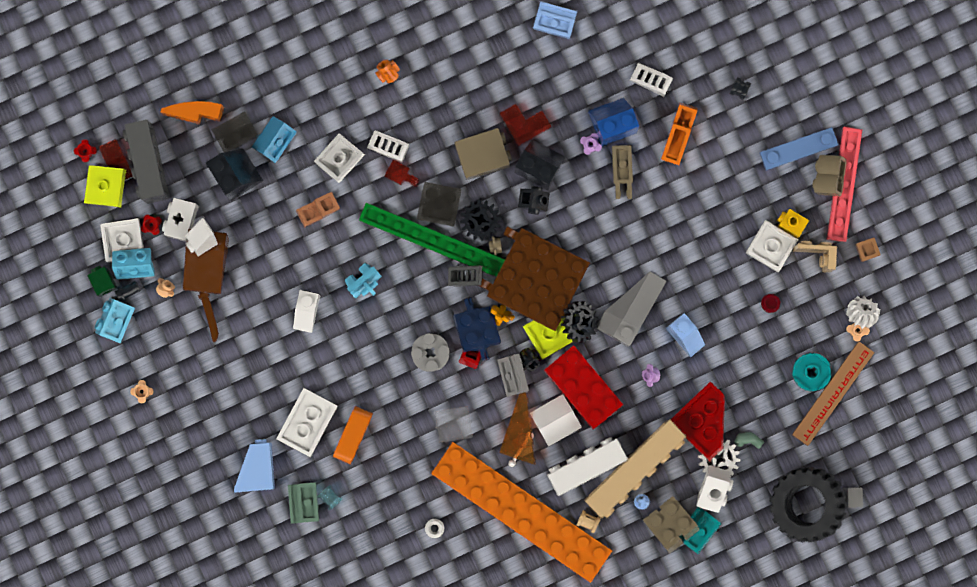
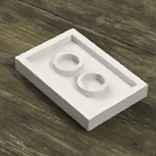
[276,388,338,457]

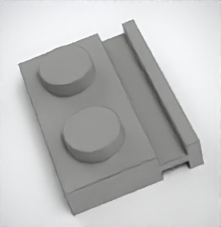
[497,354,529,397]

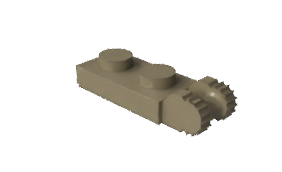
[612,145,633,199]

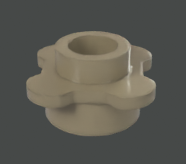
[489,236,502,256]

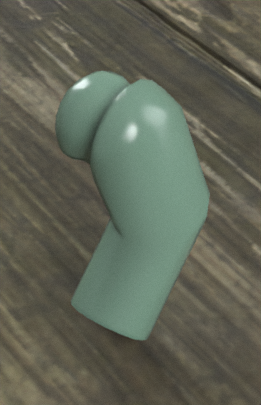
[734,432,764,449]

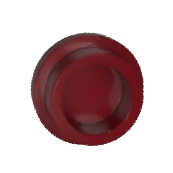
[761,294,780,313]

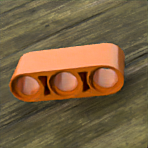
[333,406,373,465]

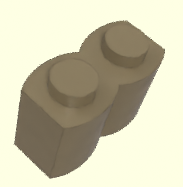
[813,155,846,196]

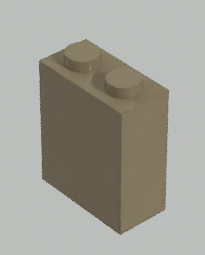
[455,128,512,180]

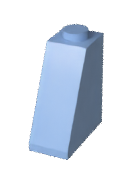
[666,313,705,357]
[234,439,275,493]

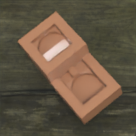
[296,192,340,228]

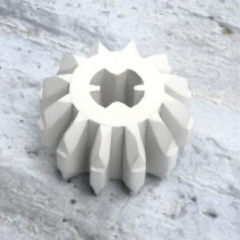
[846,296,880,329]

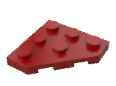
[670,381,725,462]

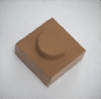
[855,238,881,262]

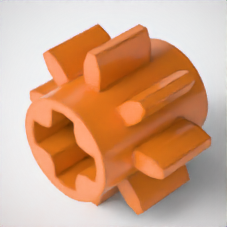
[375,59,400,83]

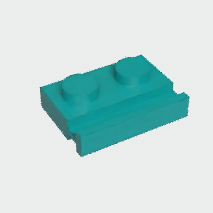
[679,507,721,554]

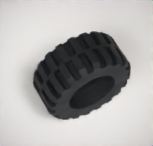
[769,467,848,543]

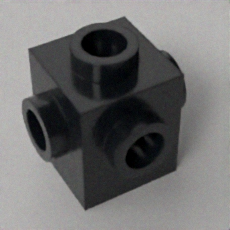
[518,186,550,215]

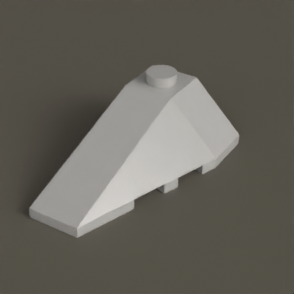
[596,272,666,347]

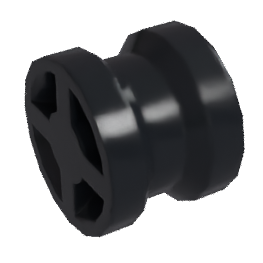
[729,77,751,100]

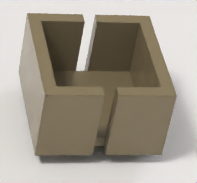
[643,496,700,554]

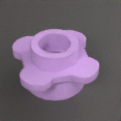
[580,133,602,155]
[642,364,660,387]

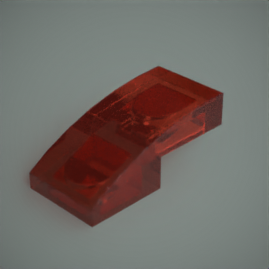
[99,139,133,180]

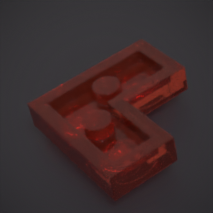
[500,104,552,147]

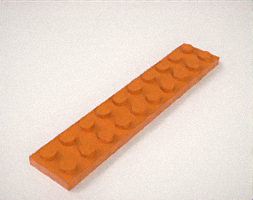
[431,442,612,583]

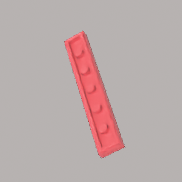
[826,127,862,242]

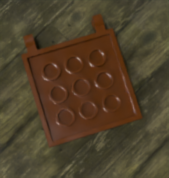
[479,226,590,331]

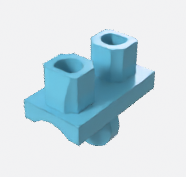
[345,263,382,299]

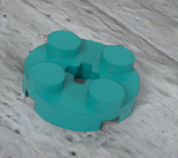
[791,353,831,391]

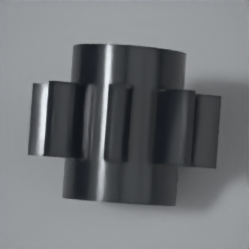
[519,348,542,372]

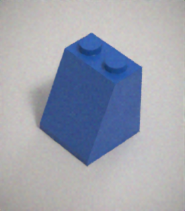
[588,98,640,146]

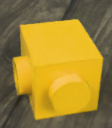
[777,209,809,238]

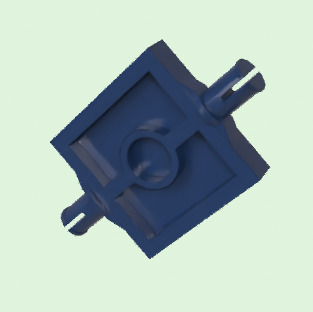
[453,298,501,361]

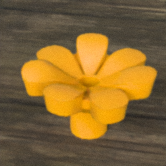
[491,305,515,326]

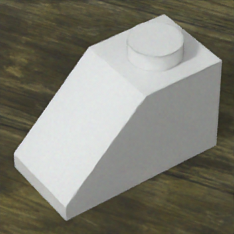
[185,218,218,256]
[293,290,320,333]

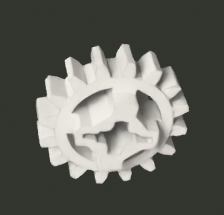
[698,439,740,475]

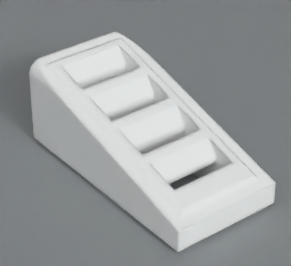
[630,63,673,97]
[367,130,410,163]

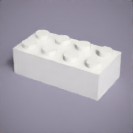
[547,437,628,496]

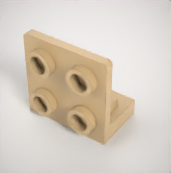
[793,241,837,273]

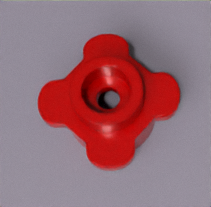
[74,139,97,162]
[141,214,162,235]

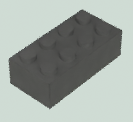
[123,119,170,204]

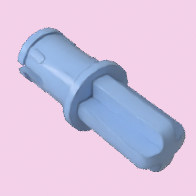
[634,494,650,509]

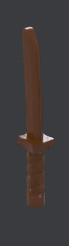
[198,292,219,342]

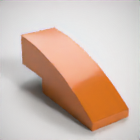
[160,101,224,124]
[661,102,698,165]

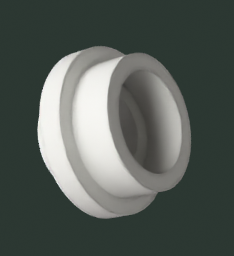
[425,519,444,538]

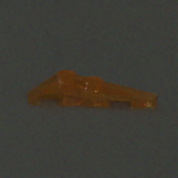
[499,392,536,465]

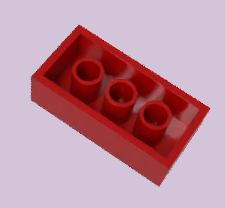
[544,345,623,430]

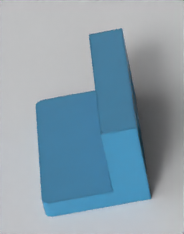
[252,116,297,163]

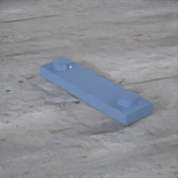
[759,127,838,171]

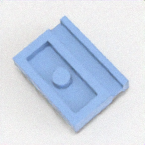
[533,1,577,39]

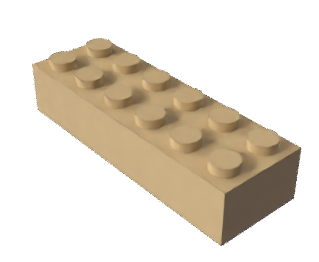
[584,420,686,518]

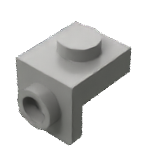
[843,488,863,508]

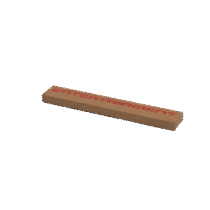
[792,341,875,446]

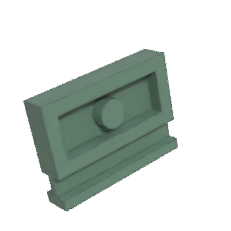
[288,482,319,524]

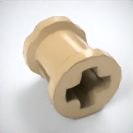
[576,510,601,533]

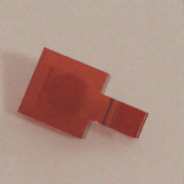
[384,160,419,187]

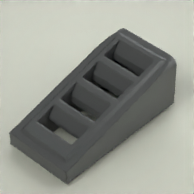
[448,266,482,287]

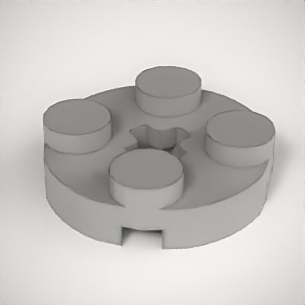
[411,333,449,372]

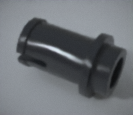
[115,281,141,301]

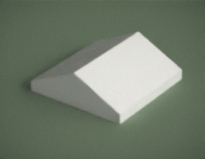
[314,133,364,183]
[530,394,582,446]

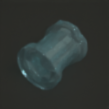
[317,485,342,510]

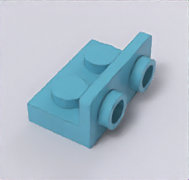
[112,248,155,280]
[95,298,135,343]

